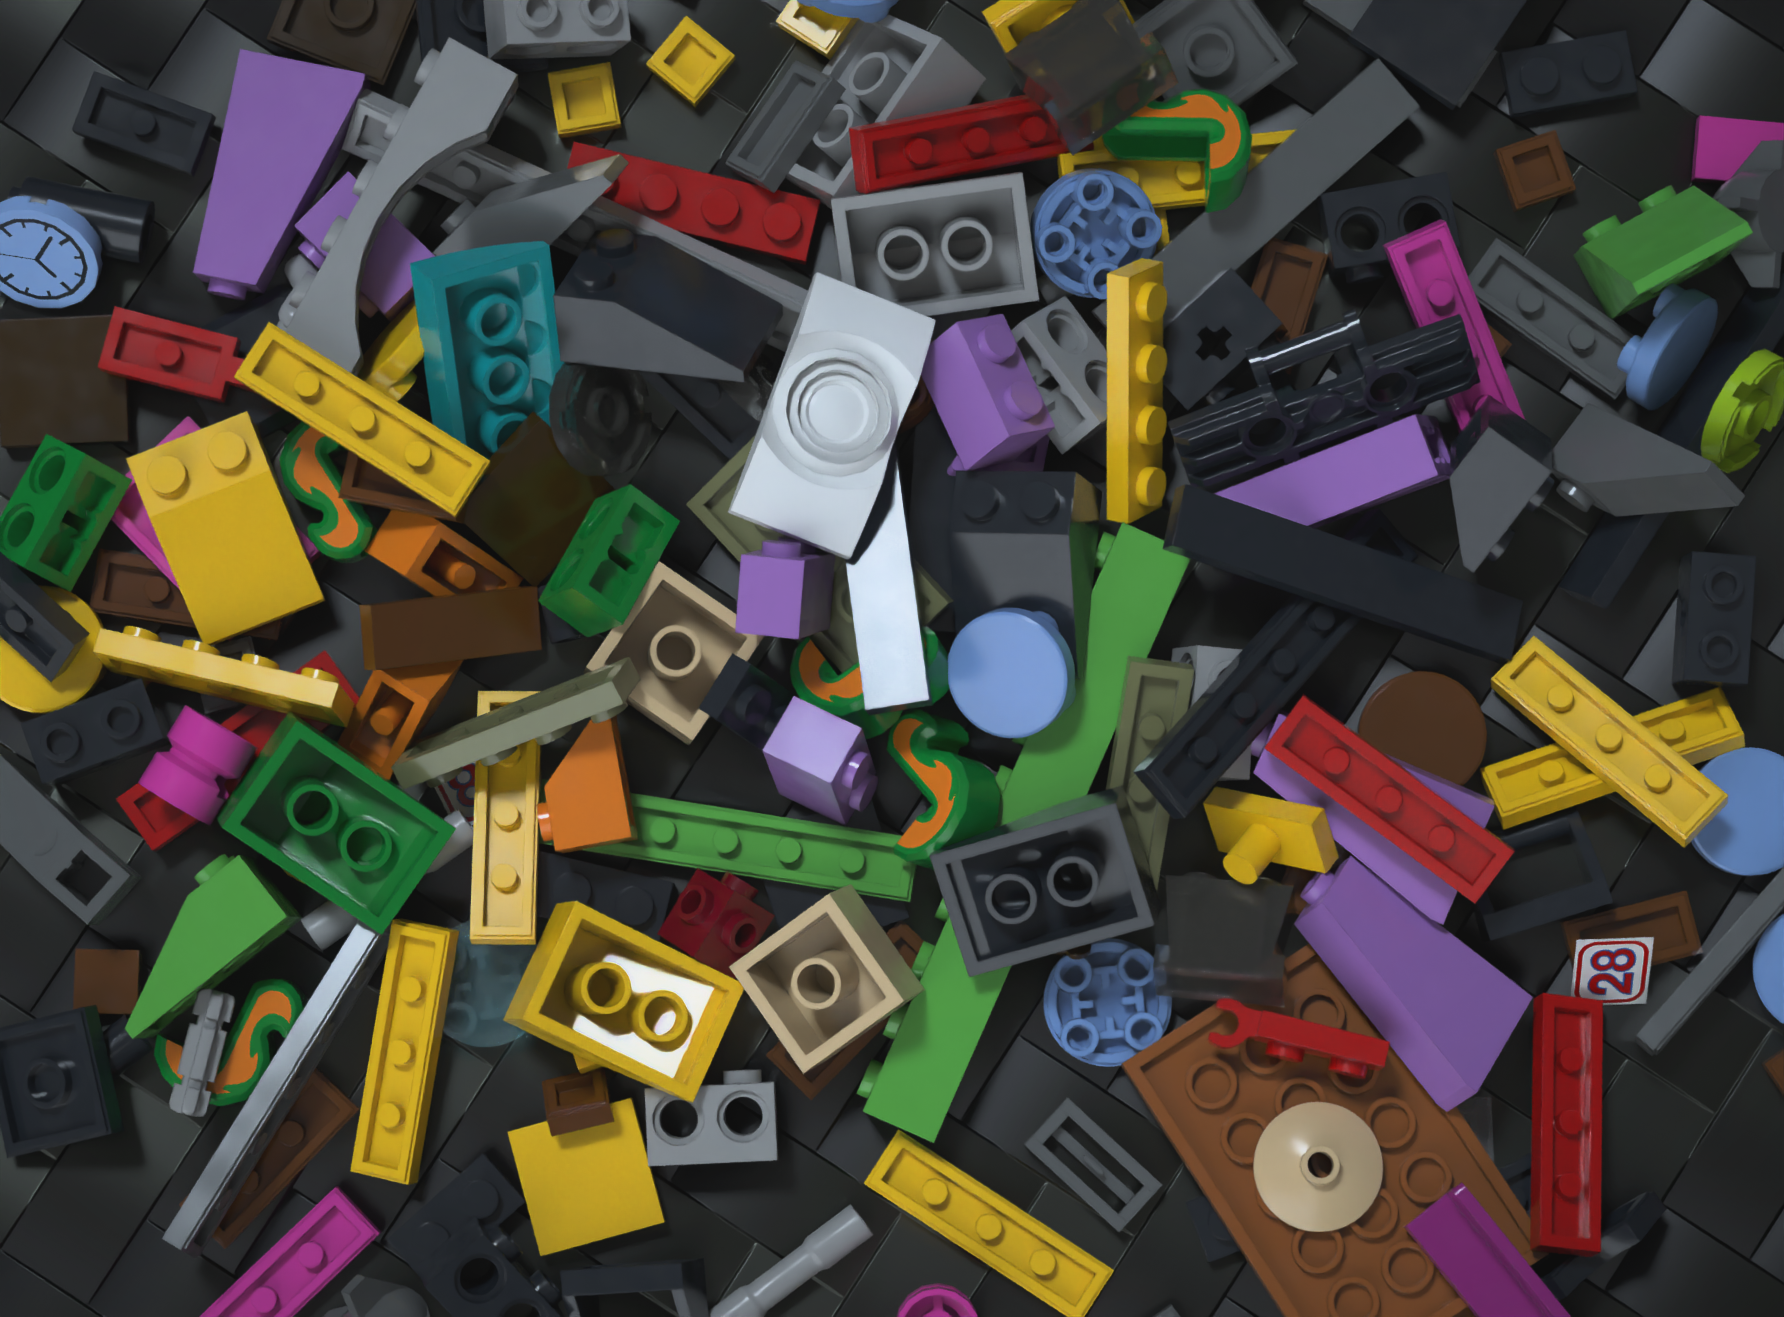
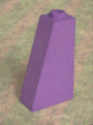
[193,49,372,300]
[1214,414,1450,528]
[1250,709,1495,924]
[1294,856,1533,1112]

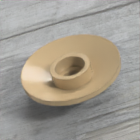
[1253,1102,1383,1232]

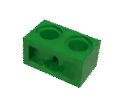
[0,434,132,592]
[538,484,680,638]

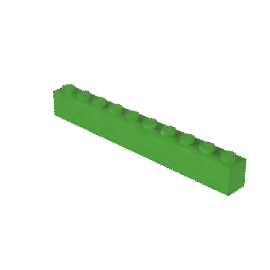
[856,522,1190,1143]

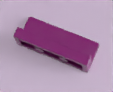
[1404,1182,1571,1317]

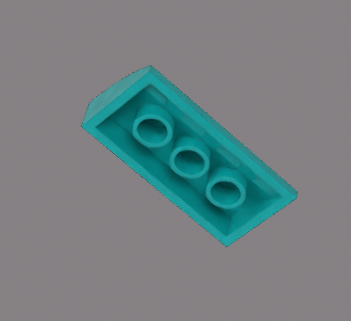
[410,241,575,459]

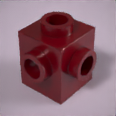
[657,868,775,980]

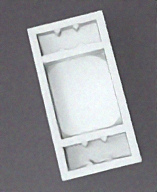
[728,272,936,560]

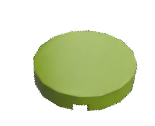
[1700,349,1784,473]

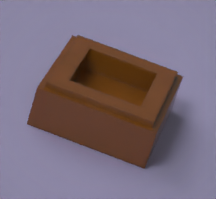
[1493,129,1576,212]
[73,948,143,1014]
[542,1067,614,1137]

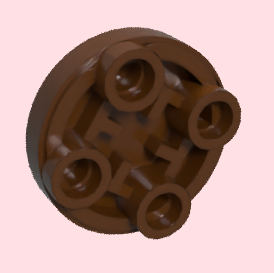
[1357,671,1487,786]

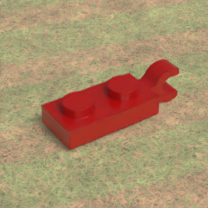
[98,306,260,403]
[1207,998,1390,1079]

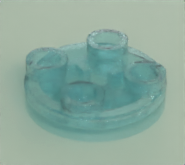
[443,921,538,1047]

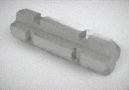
[169,989,235,1117]

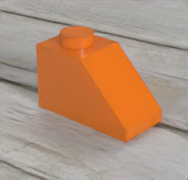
[365,510,524,596]
[337,660,463,780]
[537,715,638,853]

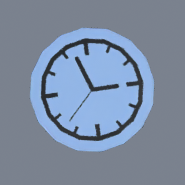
[0,196,103,308]

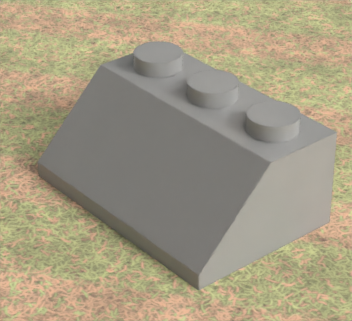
[785,14,986,209]
[831,172,1039,316]

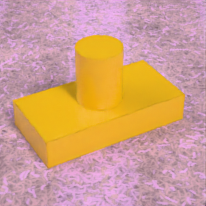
[1203,787,1339,884]

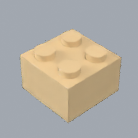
[584,561,764,745]
[729,884,925,1074]

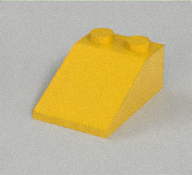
[126,411,325,646]
[503,901,744,1102]

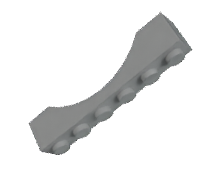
[285,37,519,377]

